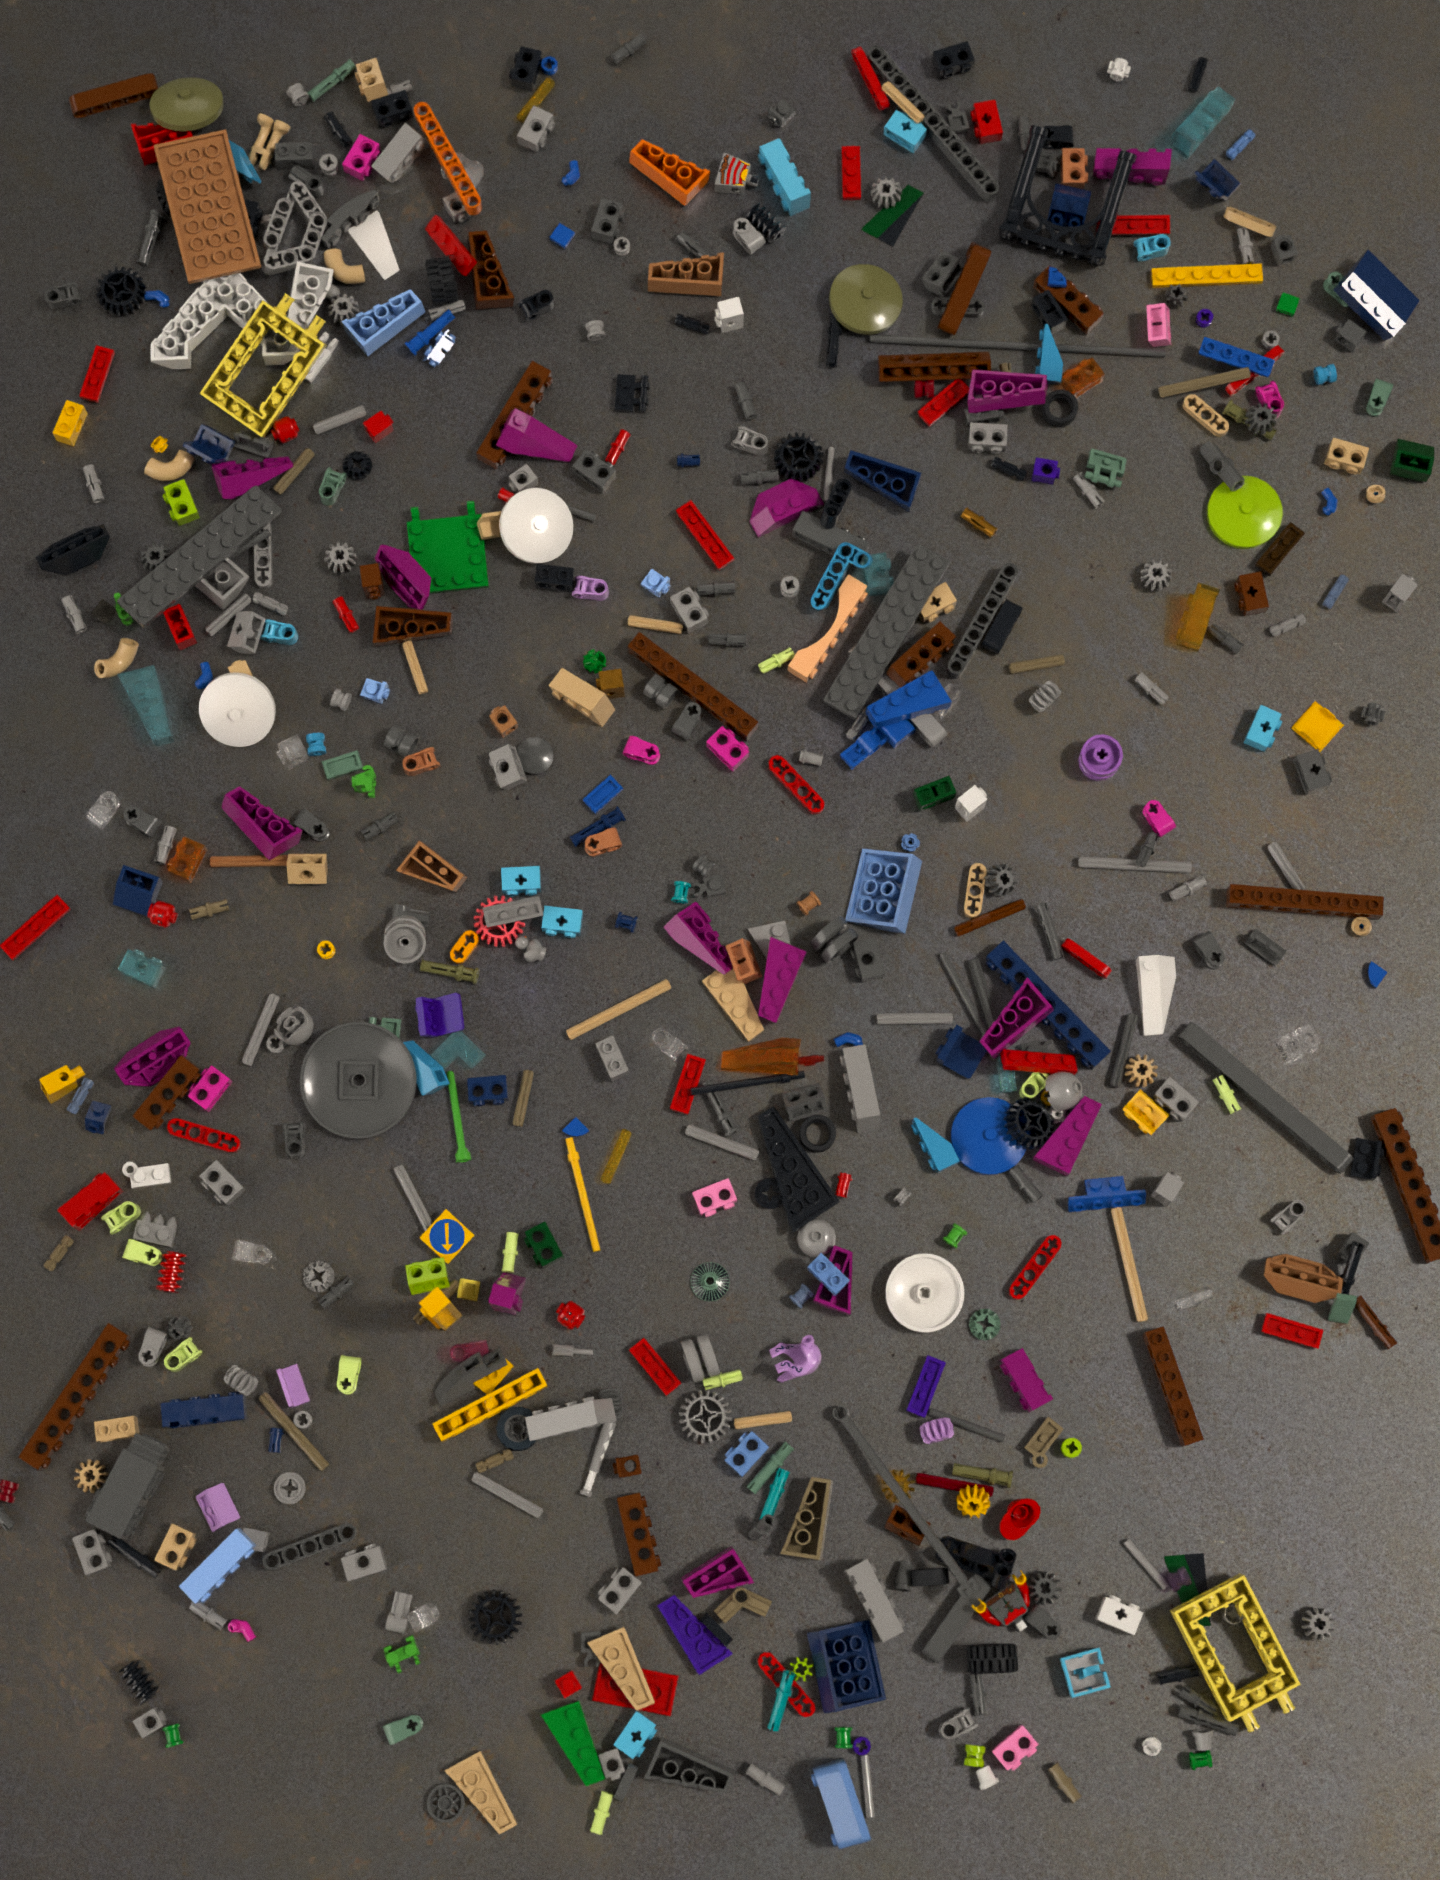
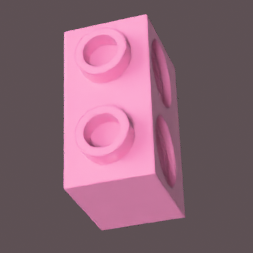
[1147,303,1171,347]
[692,1178,737,1217]
[991,1725,1039,1771]

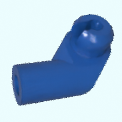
[562,160,580,186]
[145,290,170,307]
[1321,487,1338,516]
[195,662,213,689]
[833,1032,863,1048]

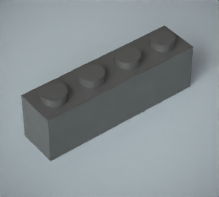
[792,511,870,568]

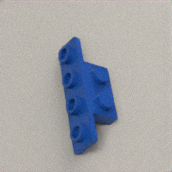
[1199,337,1274,377]
[1068,1176,1146,1212]

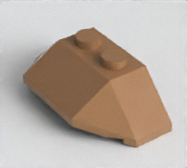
[1264,1254,1343,1303]

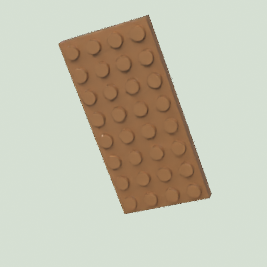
[154,129,261,284]

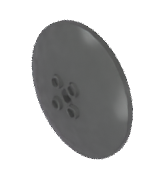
[300,1022,417,1138]

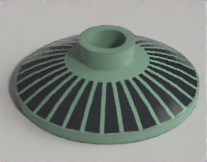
[691,1262,730,1301]

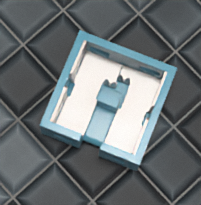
[1059,1647,1111,1698]

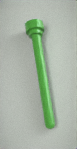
[447,1071,471,1163]

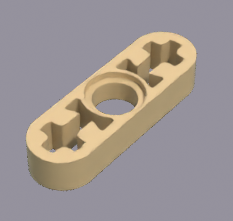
[1223,207,1276,237]
[1183,394,1229,437]
[964,863,987,919]

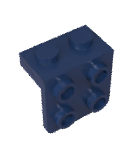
[1195,159,1241,201]
[182,424,236,464]
[935,1025,987,1079]

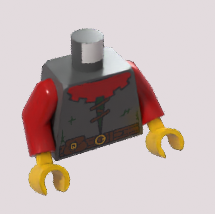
[971,1570,1030,1633]

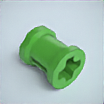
[943,1223,968,1249]

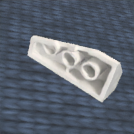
[1136,955,1176,1036]

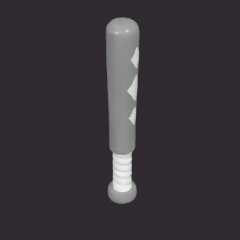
[580,1422,616,1497]

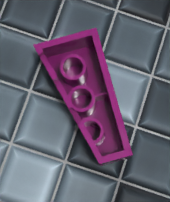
[968,370,1047,413]
[221,786,302,861]
[980,977,1054,1059]
[1032,1096,1102,1176]

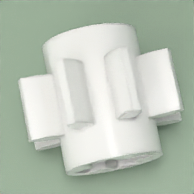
[1107,58,1131,81]

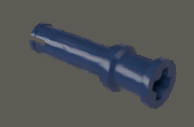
[570,806,626,847]

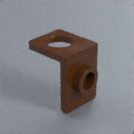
[613,1454,642,1478]

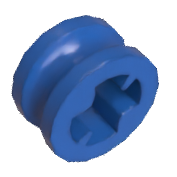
[541,56,558,75]

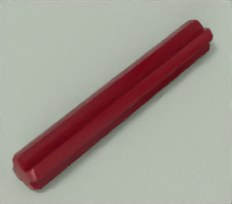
[915,1473,994,1497]

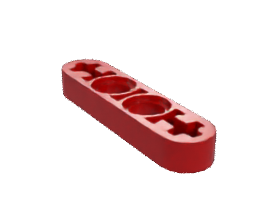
[851,46,890,111]
[1225,345,1285,396]
[769,755,825,815]
[167,1118,241,1153]
[1009,1235,1062,1300]
[758,1652,815,1717]

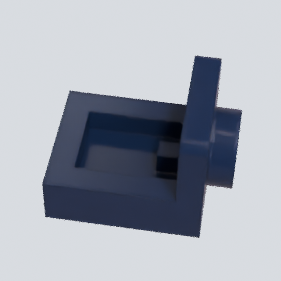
[85,1101,111,1134]

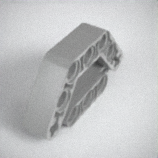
[262,181,327,275]

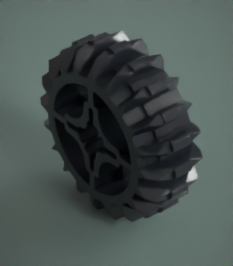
[96,266,146,316]
[774,432,824,482]
[1003,1097,1055,1150]
[468,1590,523,1645]

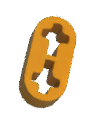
[450,930,479,964]

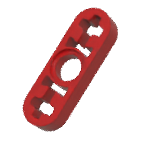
[1061,938,1112,979]

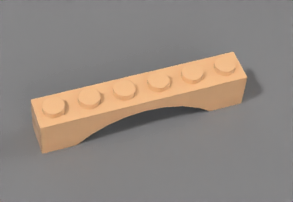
[788,574,868,683]

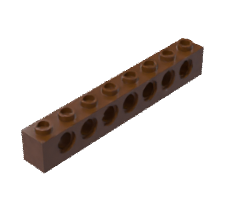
[628,632,759,742]
[1226,884,1384,920]
[1371,1108,1440,1264]
[18,1323,131,1471]

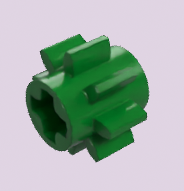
[583,649,606,674]

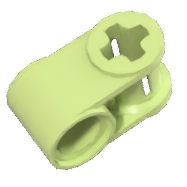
[1019,1072,1049,1099]
[101,1201,141,1235]
[122,1239,163,1266]
[164,1337,203,1372]
[337,1355,362,1395]

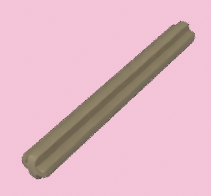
[1158,367,1251,398]
[258,1392,329,1471]

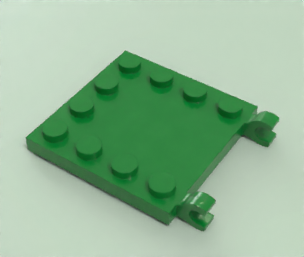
[407,501,489,594]

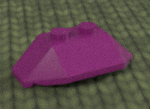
[750,478,825,538]
[375,544,431,610]
[114,1026,191,1087]

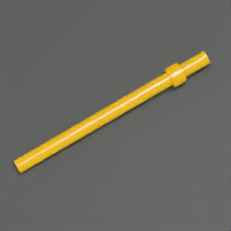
[565,1137,600,1252]

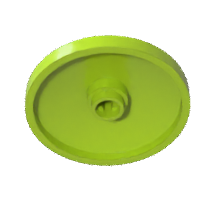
[1207,476,1283,549]

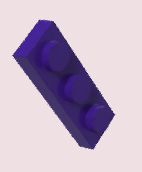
[906,1355,946,1418]

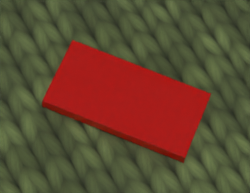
[592,1661,679,1716]

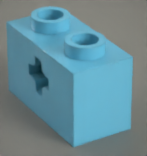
[883,110,927,154]
[1244,705,1282,752]
[501,866,541,897]
[541,905,583,938]
[614,1711,657,1759]

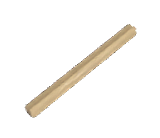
[566,979,671,1040]
[1111,1207,1148,1322]

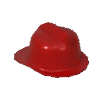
[1000,1498,1041,1540]

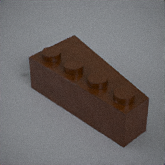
[467,230,514,310]
[373,606,454,647]

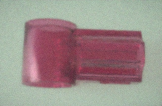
[450,1340,489,1364]

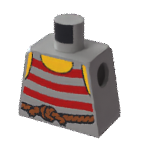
[715,153,759,194]

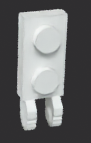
[304,332,339,383]

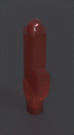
[786,1055,824,1066]

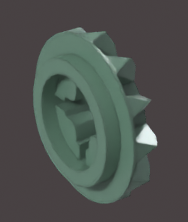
[969,1309,1001,1340]

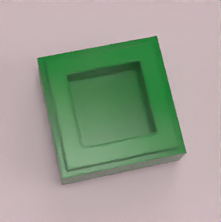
[1276,292,1300,317]

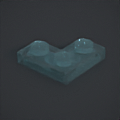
[431,1031,486,1070]

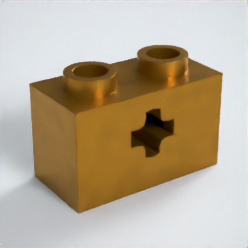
[596,669,625,699]

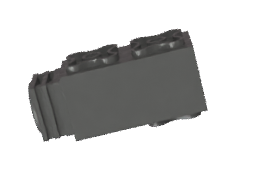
[85,1432,170,1540]

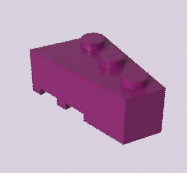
[999,1348,1053,1412]
[681,1546,754,1598]

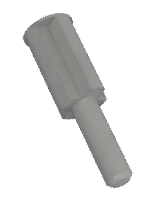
[552,1344,593,1357]

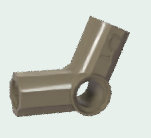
[714,1587,772,1624]

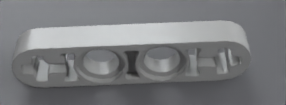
[254,523,273,589]

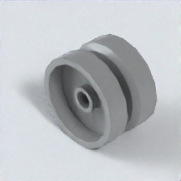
[383,915,426,964]
[681,1333,720,1383]

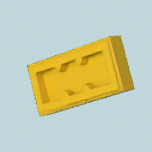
[474,1358,514,1395]

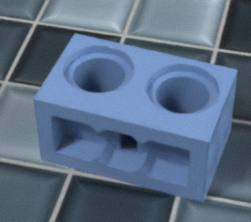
[807,1253,850,1296]
[725,1431,769,1477]

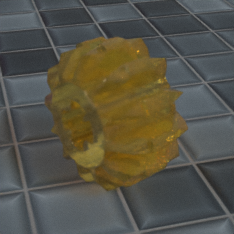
[881,1469,915,1503]

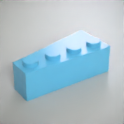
[758,138,811,216]

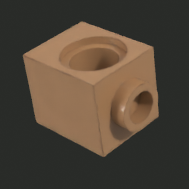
[489,705,519,738]

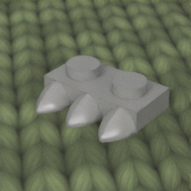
[133,1211,177,1248]

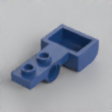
[840,719,916,770]

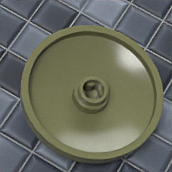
[150,77,224,131]
[829,264,903,335]

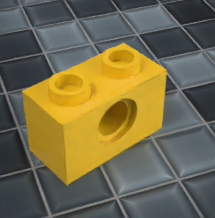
[53,400,88,447]

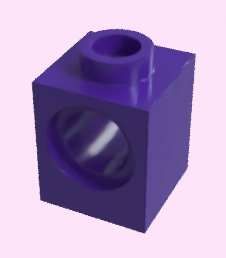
[1031,457,1060,485]

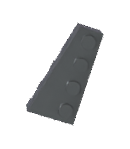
[644,1737,736,1793]

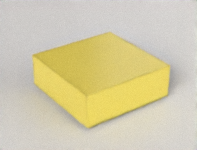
[457,1278,480,1301]

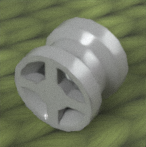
[286,83,309,107]
[319,154,339,177]
[585,320,606,341]
[780,576,799,598]
[330,688,352,711]

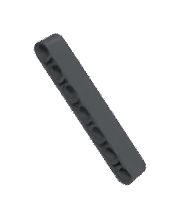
[947,563,1018,679]

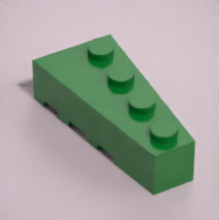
[541,1700,606,1786]

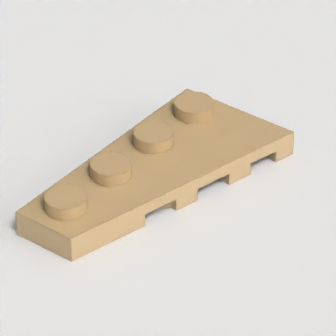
[702,969,764,1042]
[588,1627,655,1711]
[445,1751,518,1834]

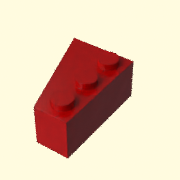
[131,123,193,165]
[57,1172,123,1231]

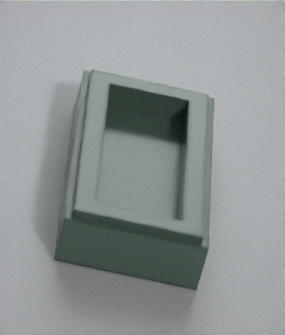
[322,750,363,780]
[1328,1293,1357,1324]

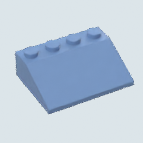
[845,849,922,934]

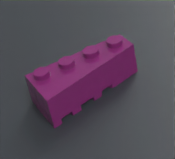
[1092,148,1172,186]
[758,937,807,1023]
[488,1272,526,1316]

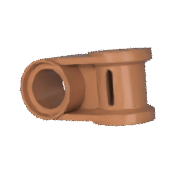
[402,747,440,776]
[585,828,623,857]

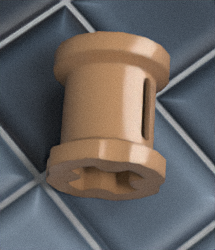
[796,891,822,916]

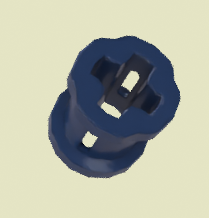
[615,911,638,933]

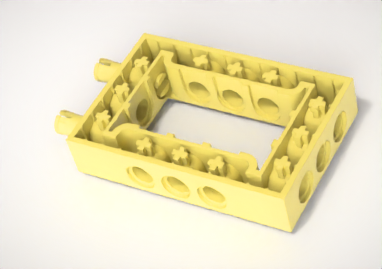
[199,293,327,437]
[1170,1573,1301,1732]

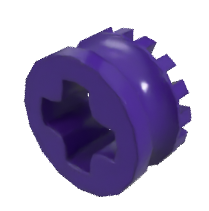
[1196,309,1213,328]
[853,1736,871,1755]

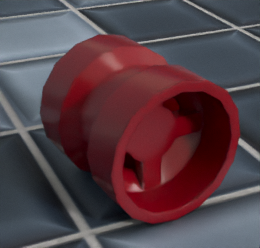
[914,380,934,398]
[0,1479,20,1503]

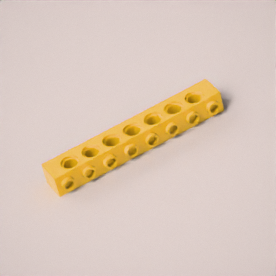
[419,1287,463,1331]

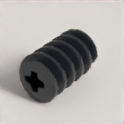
[746,203,787,243]
[117,1659,159,1706]

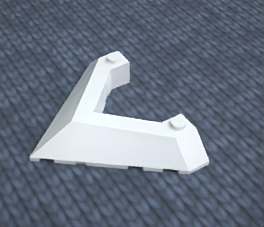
[151,273,300,369]

